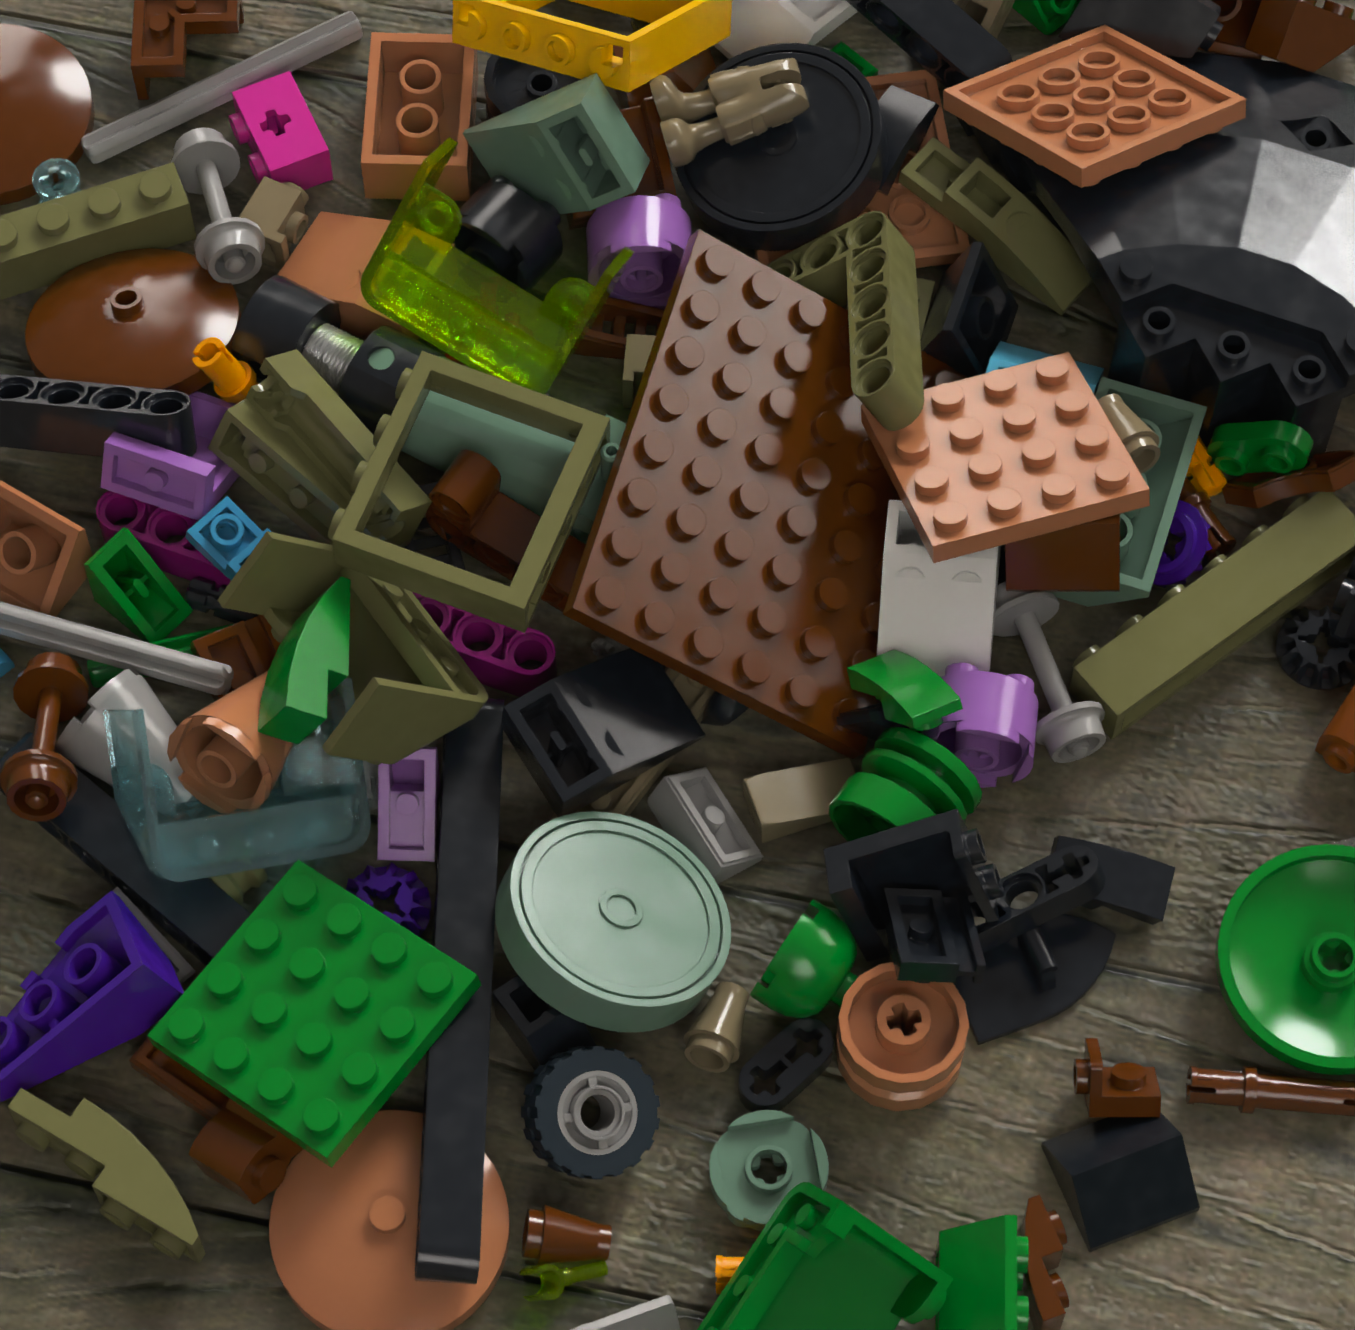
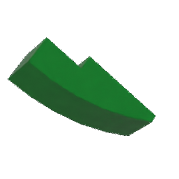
[258,576,351,745]

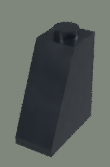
[1058,0,1224,59]

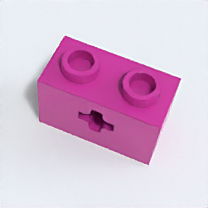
[228,71,333,190]

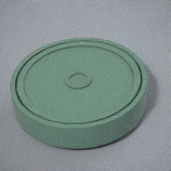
[495,811,731,1033]

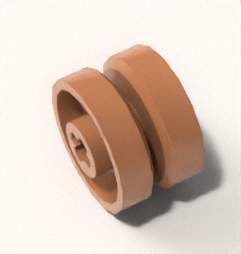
[835,962,969,1111]

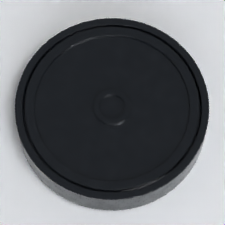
[676,43,889,251]

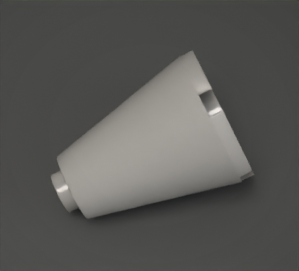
[55,669,208,822]

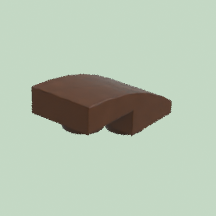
[1021,1194,1069,1330]

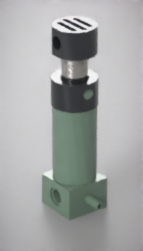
[231,275,626,544]

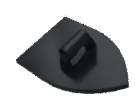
[953,914,1116,1045]

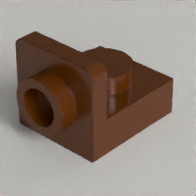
[1073,1038,1161,1117]

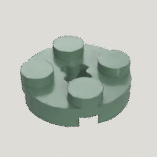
[709,1110,829,1231]

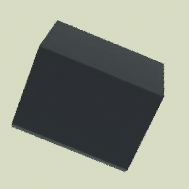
[920,242,1019,377]
[1041,1113,1200,1252]

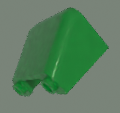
[697,1182,954,1330]

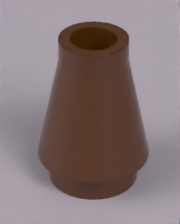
[522,1205,612,1265]

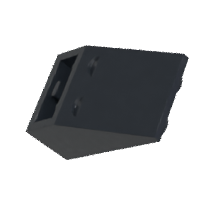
[501,648,706,817]

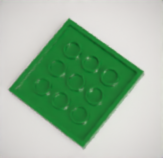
[147,859,481,1168]

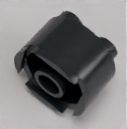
[439,175,563,304]

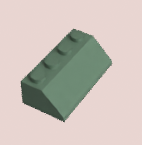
[1046,377,1207,607]

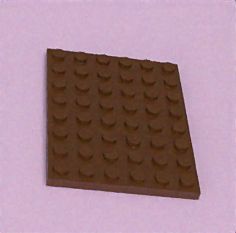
[563,229,969,759]

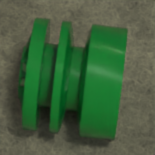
[828,727,982,842]

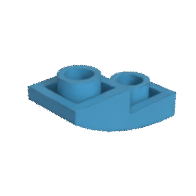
[186,496,271,580]

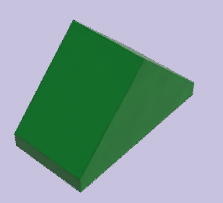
[83,527,193,643]

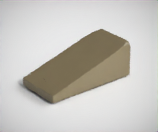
[743,758,855,843]

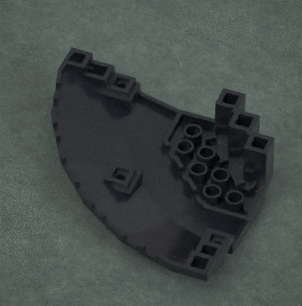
[956,52,1355,458]

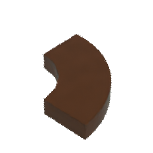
[1222,450,1355,509]

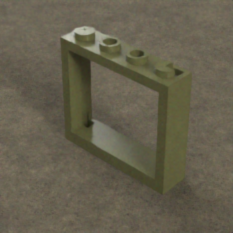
[328,351,610,633]

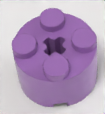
[586,193,693,309]
[921,662,1039,788]

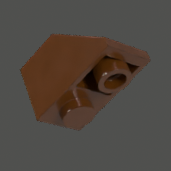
[1244,0,1355,73]

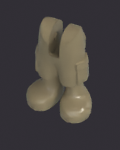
[649,58,810,168]

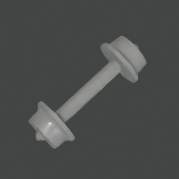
[171,127,265,285]
[993,581,1106,763]

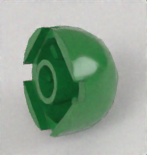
[750,898,858,1018]

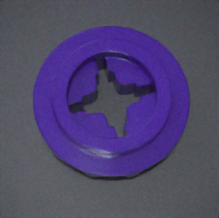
[1153,500,1212,588]
[345,862,431,937]

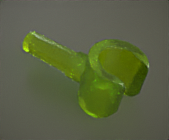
[519,1261,608,1301]

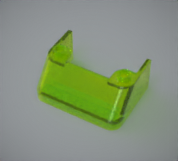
[360,137,634,394]

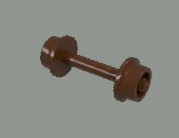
[0,652,89,822]

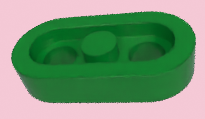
[1207,420,1313,476]

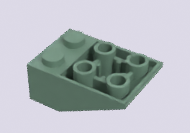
[463,73,650,214]

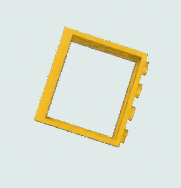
[452,0,732,93]

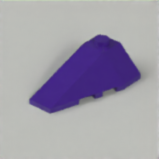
[0,890,184,1103]

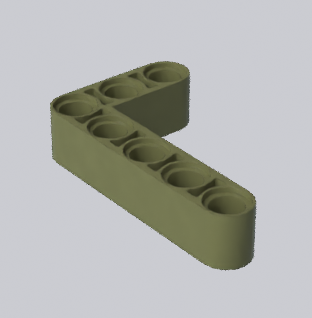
[766,211,924,431]

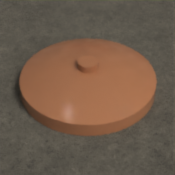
[269,1110,510,1330]

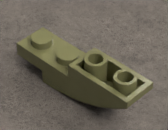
[898,137,1093,316]
[7,1088,206,1263]

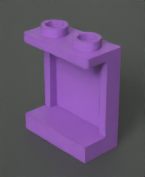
[100,391,240,521]

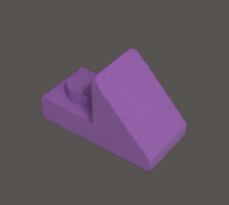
[377,747,441,862]

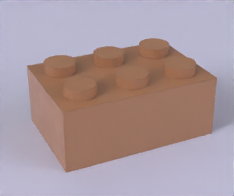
[361,32,479,201]

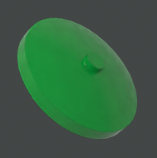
[1215,844,1355,1075]

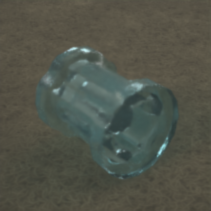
[32,158,81,203]

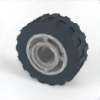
[521,1046,660,1179]

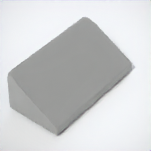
[647,767,764,884]

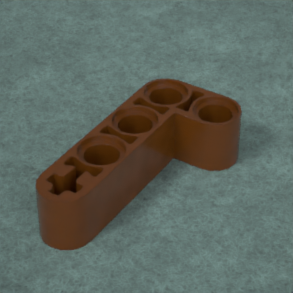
[426,449,595,631]

